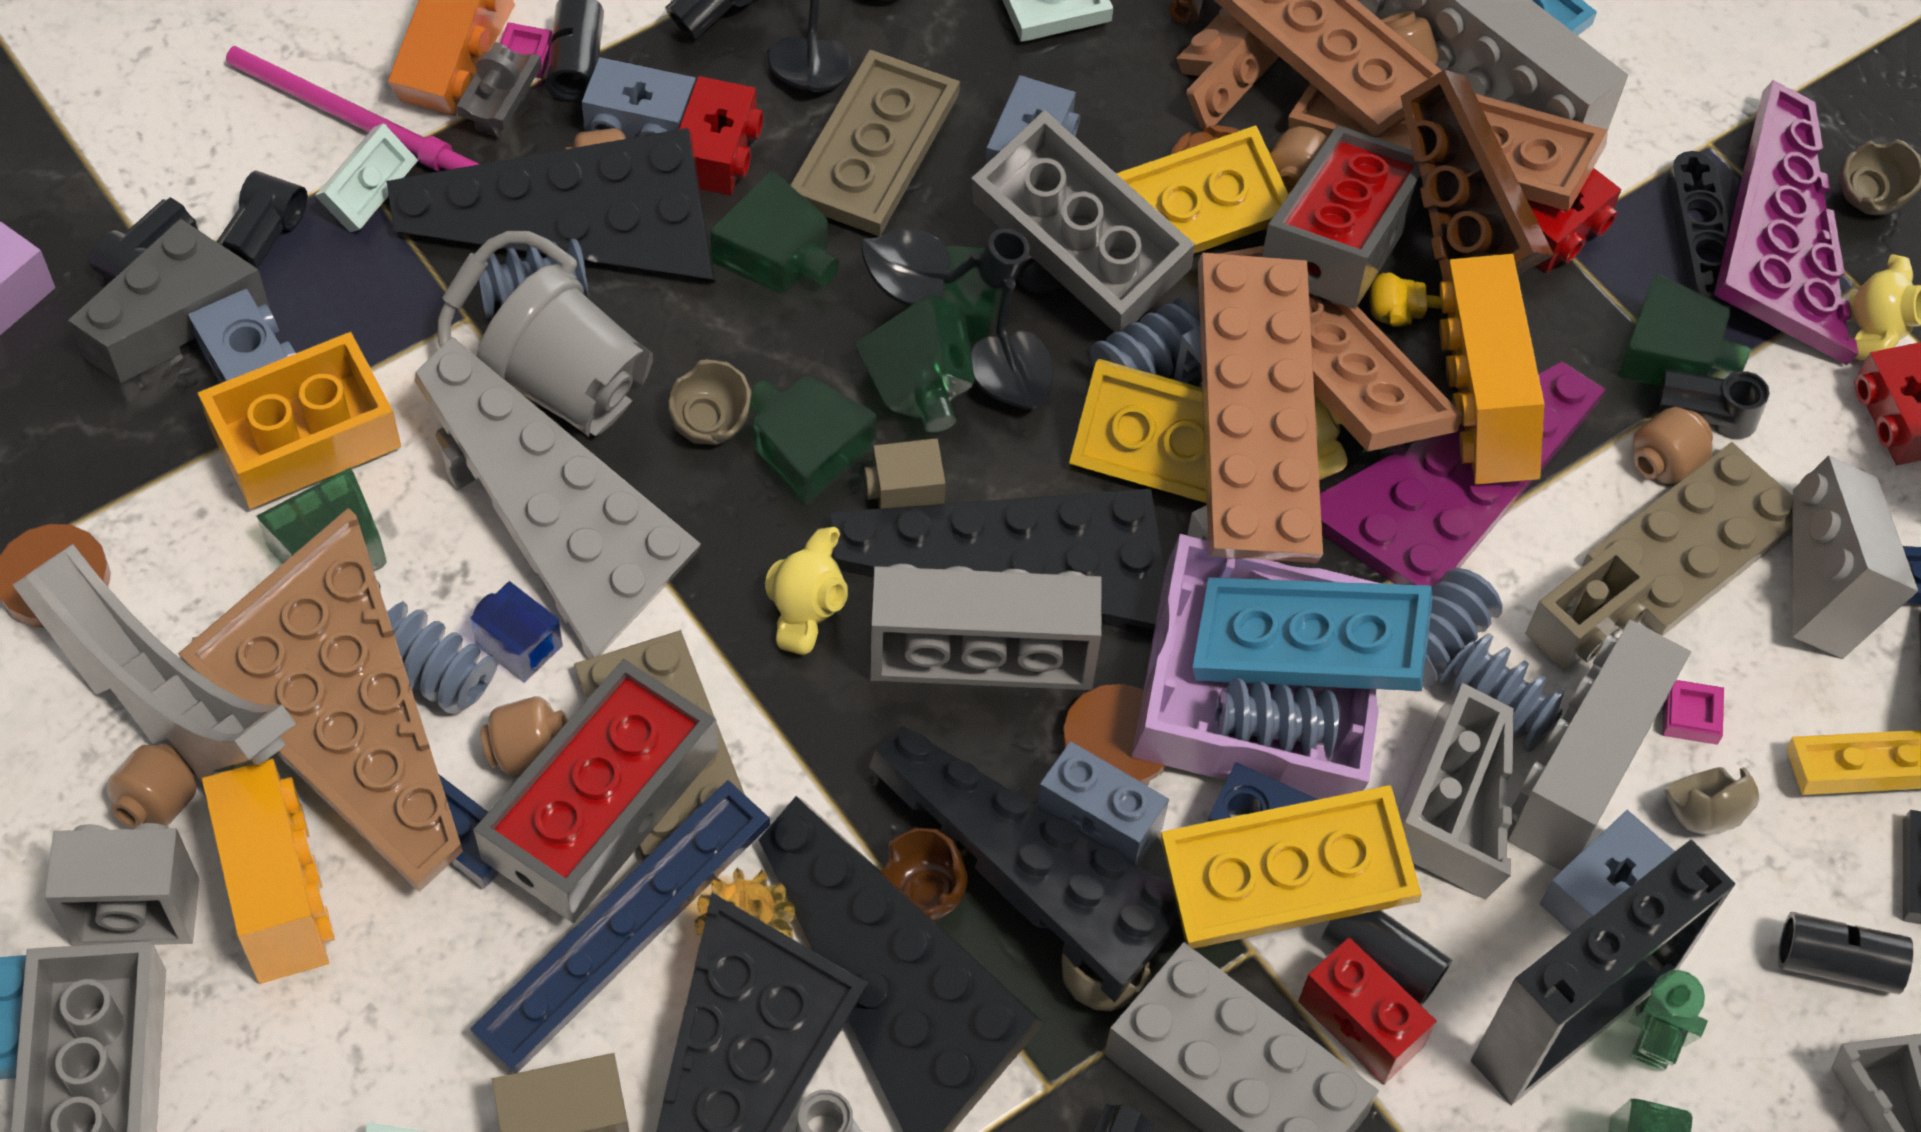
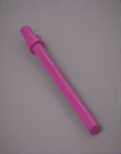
[226,46,479,172]

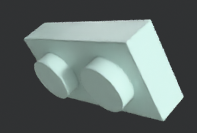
[315,123,418,233]

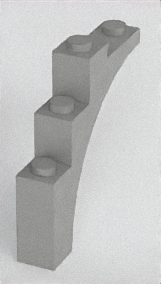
[13,544,296,783]

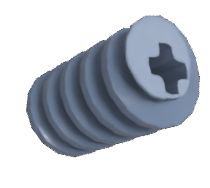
[479,239,589,319]
[1090,297,1200,378]
[1422,568,1503,688]
[387,601,498,714]
[1439,633,1565,752]
[1213,678,1339,761]

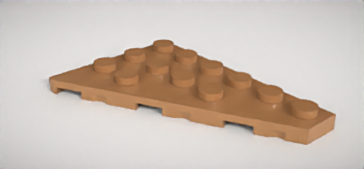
[178,508,463,892]

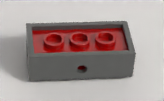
[1262,125,1423,309]
[473,658,719,924]

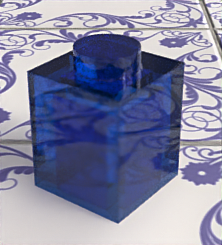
[470,581,563,683]

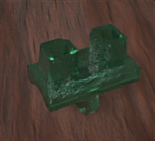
[1629,970,1708,1071]

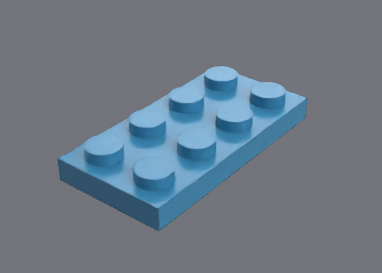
[1192,577,1433,691]

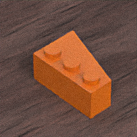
[388,0,515,116]

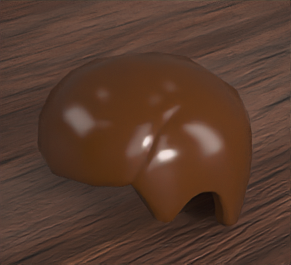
[880,827,968,922]

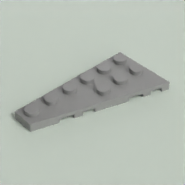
[414,337,701,659]

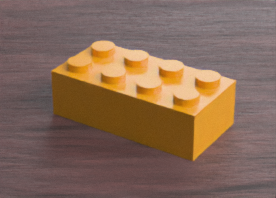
[1439,254,1544,485]

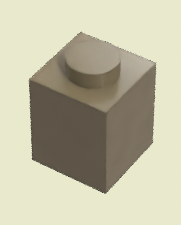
[864,438,946,509]

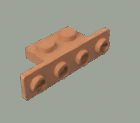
[1176,8,1280,129]

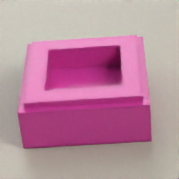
[500,22,552,79]
[1662,680,1724,745]

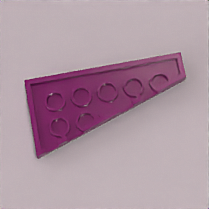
[1714,80,1859,365]
[1320,362,1605,586]

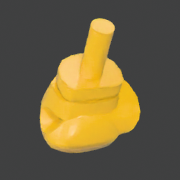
[1368,273,1442,328]

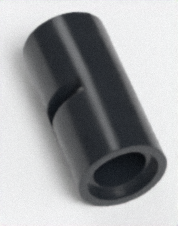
[546,0,604,102]
[1321,910,1453,1006]
[1778,912,1913,994]

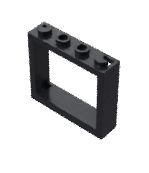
[1470,839,1736,1106]

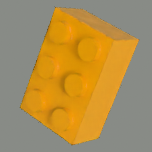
[198,332,402,509]
[202,759,335,984]

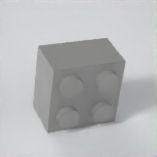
[44,823,200,946]

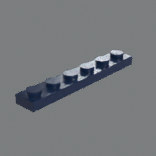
[470,780,770,1074]

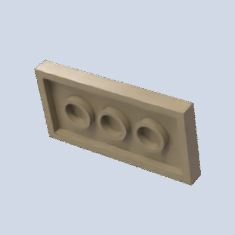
[788,50,960,236]
[1582,442,1793,636]
[574,630,744,861]

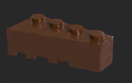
[1401,70,1554,282]

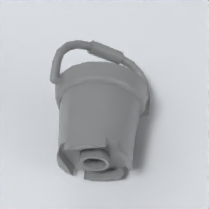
[438,231,653,436]

